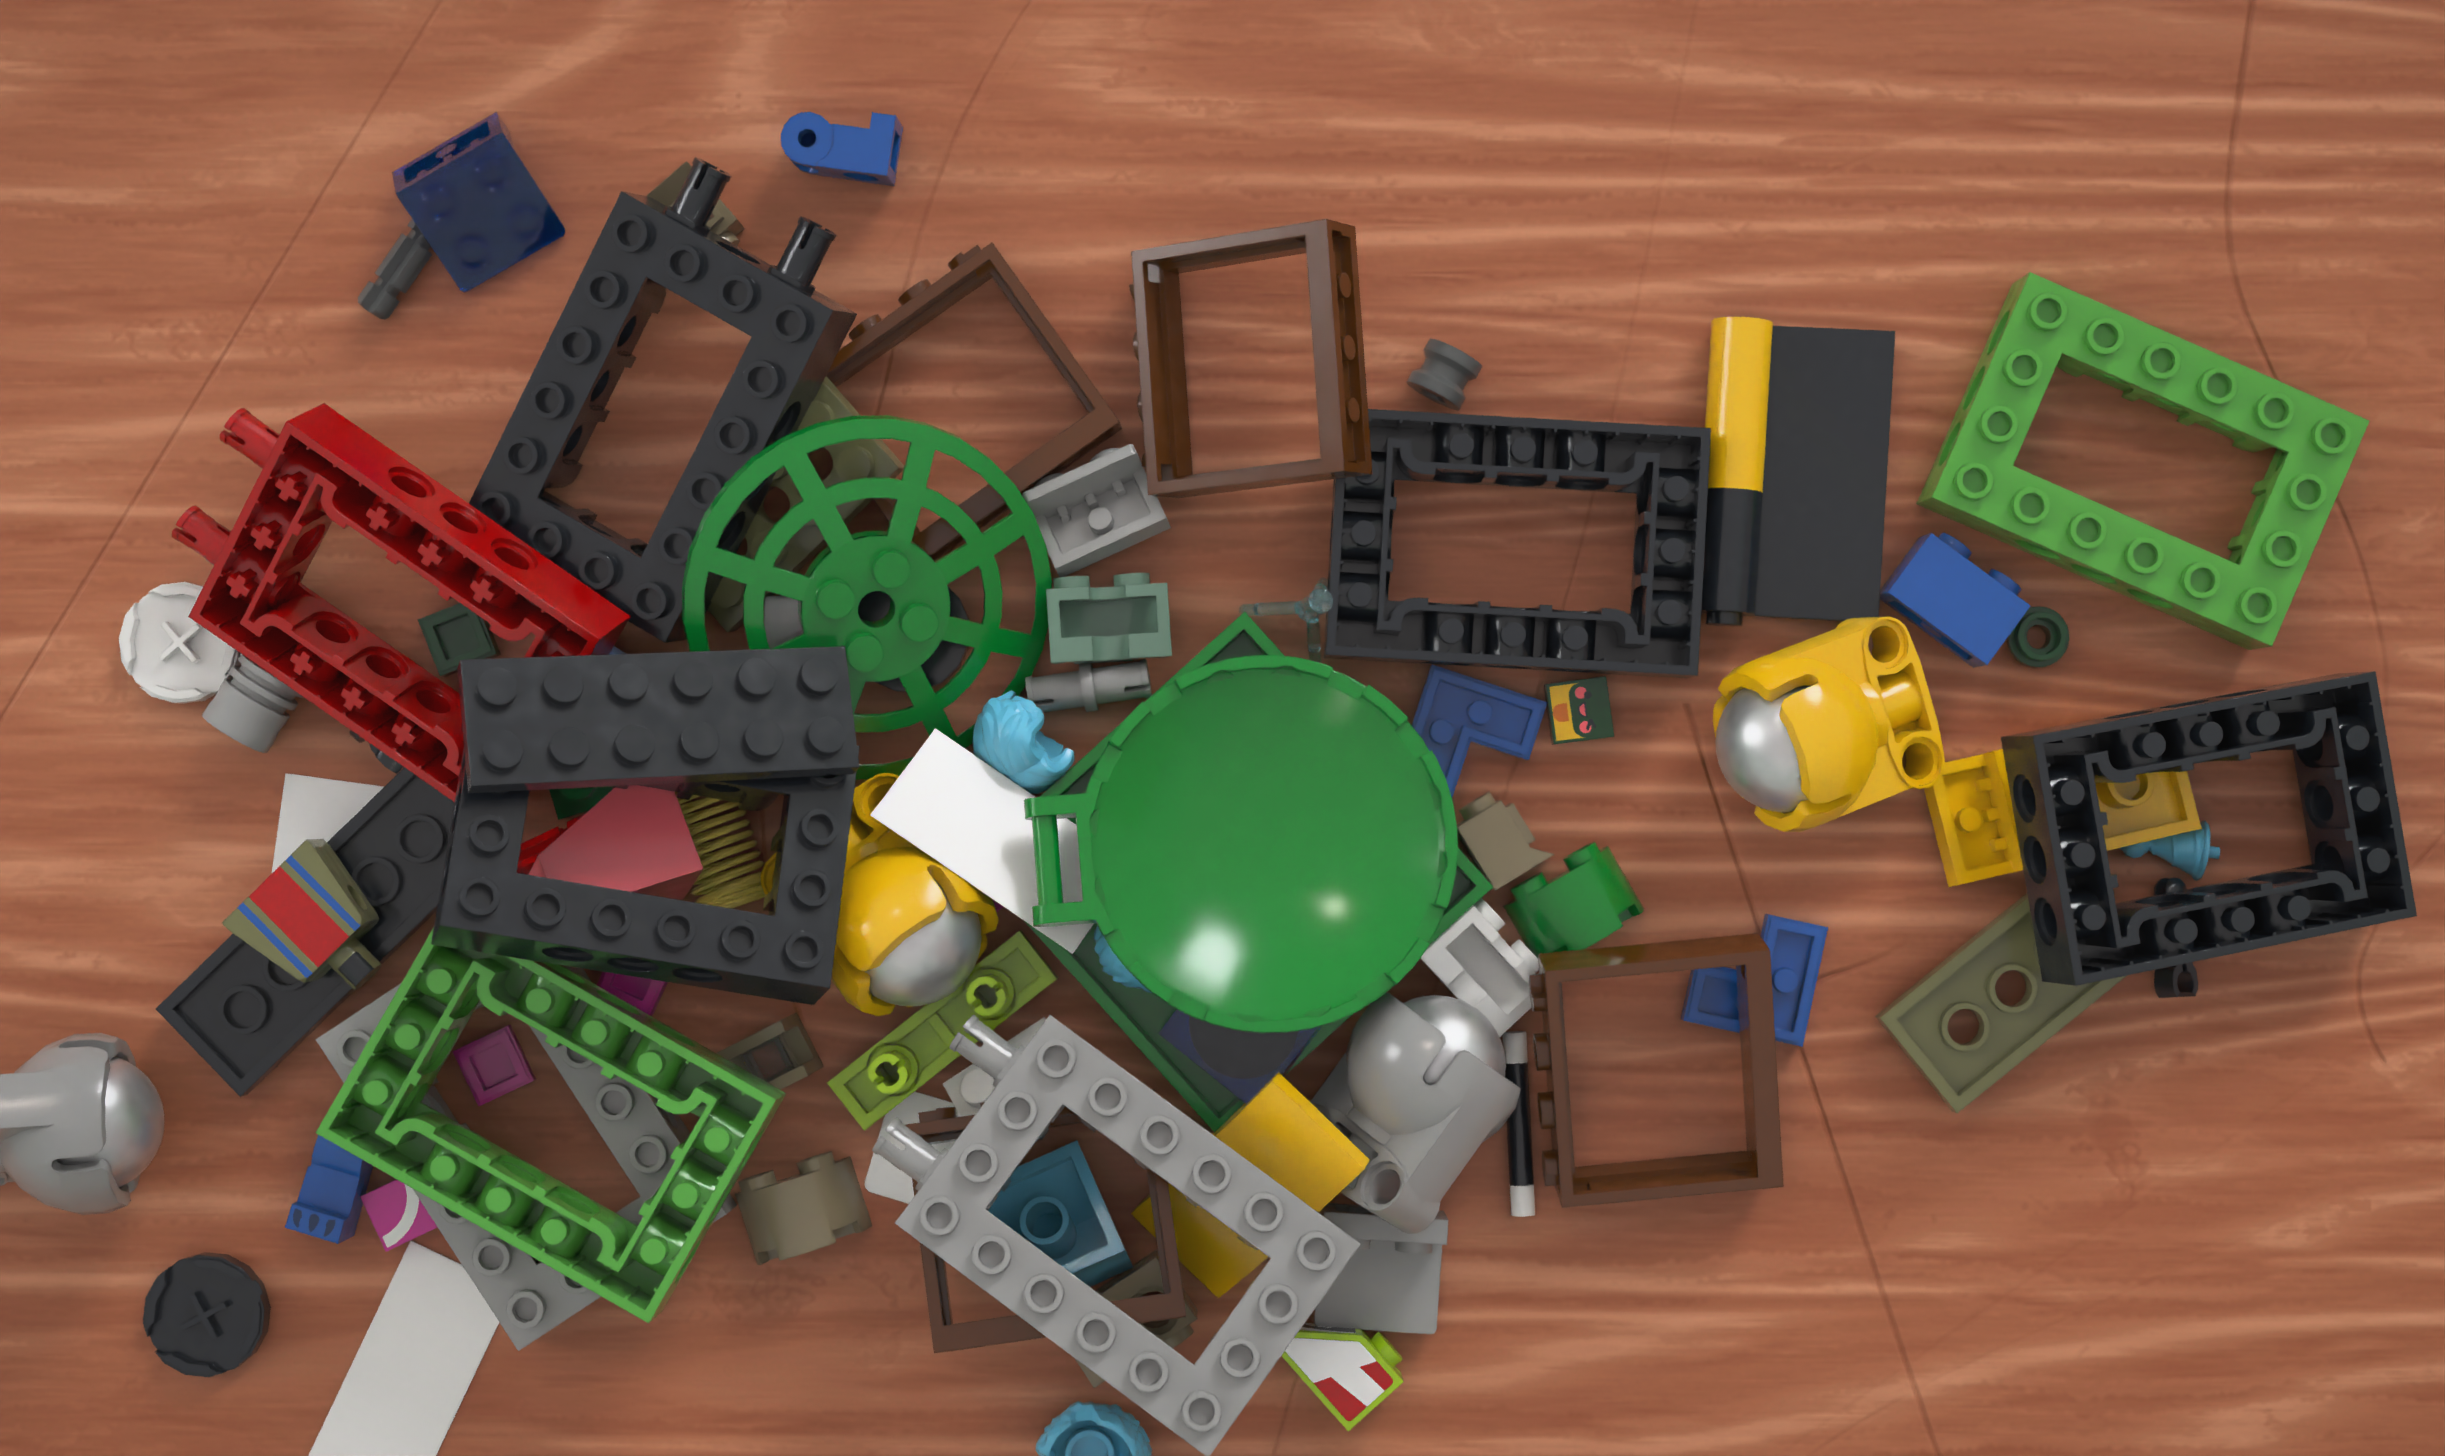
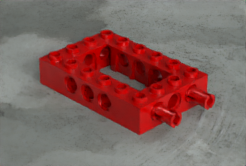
[172,403,631,802]

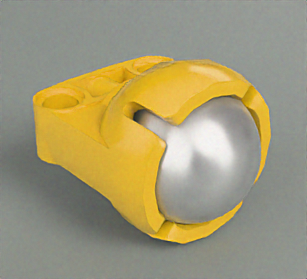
[1713,616,1945,832]
[761,773,999,1016]

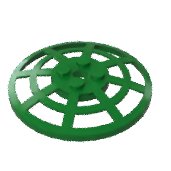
[682,415,1052,780]

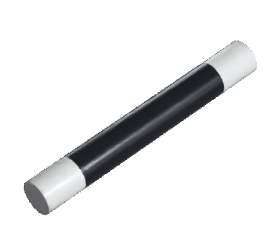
[1502,1031,1535,1217]

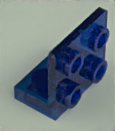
[392,112,565,292]

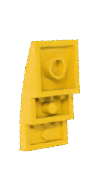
[1924,749,2202,887]
[1131,1072,1370,1298]

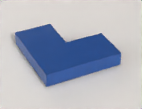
[1411,664,1548,797]
[1681,914,1828,1047]

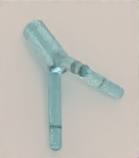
[1239,578,1333,663]

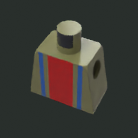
[222,839,382,990]

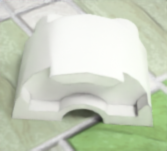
[1421,898,1539,1037]

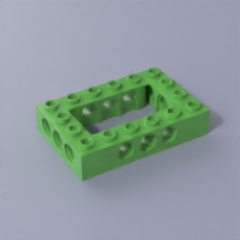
[1916,272,2370,650]
[316,927,786,1323]

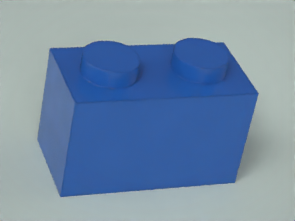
[1880,533,2031,668]

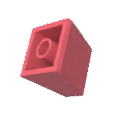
[529,785,703,901]

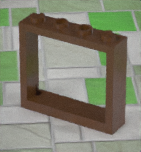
[1129,219,1373,498]
[826,242,1122,561]
[1529,933,1784,1208]
[905,1089,1186,1353]

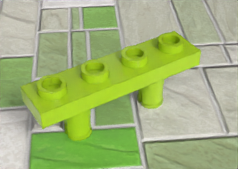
[827,930,1058,1131]

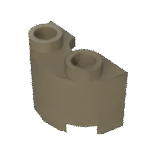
[735,1151,872,1265]

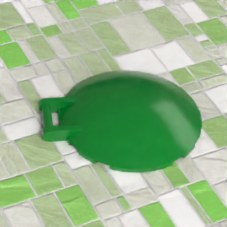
[1024,655,1458,1033]

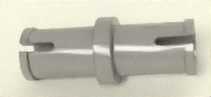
[1025,659,1152,713]

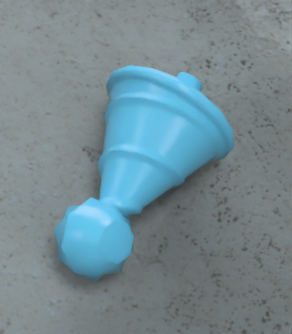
[2120,821,2220,881]

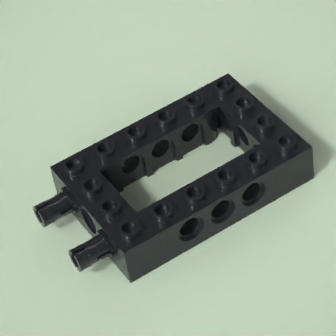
[469,157,857,643]

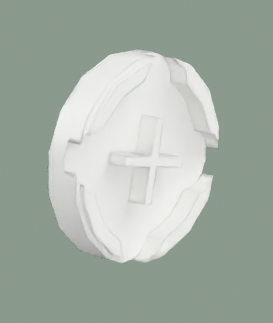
[119,582,241,704]

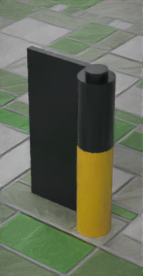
[1701,317,1895,626]

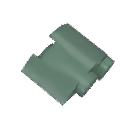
[1046,573,1172,664]

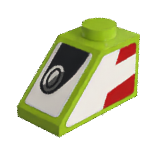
[1282,1323,1404,1431]

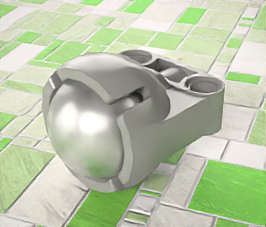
[1310,992,1521,1234]
[0,1033,164,1215]

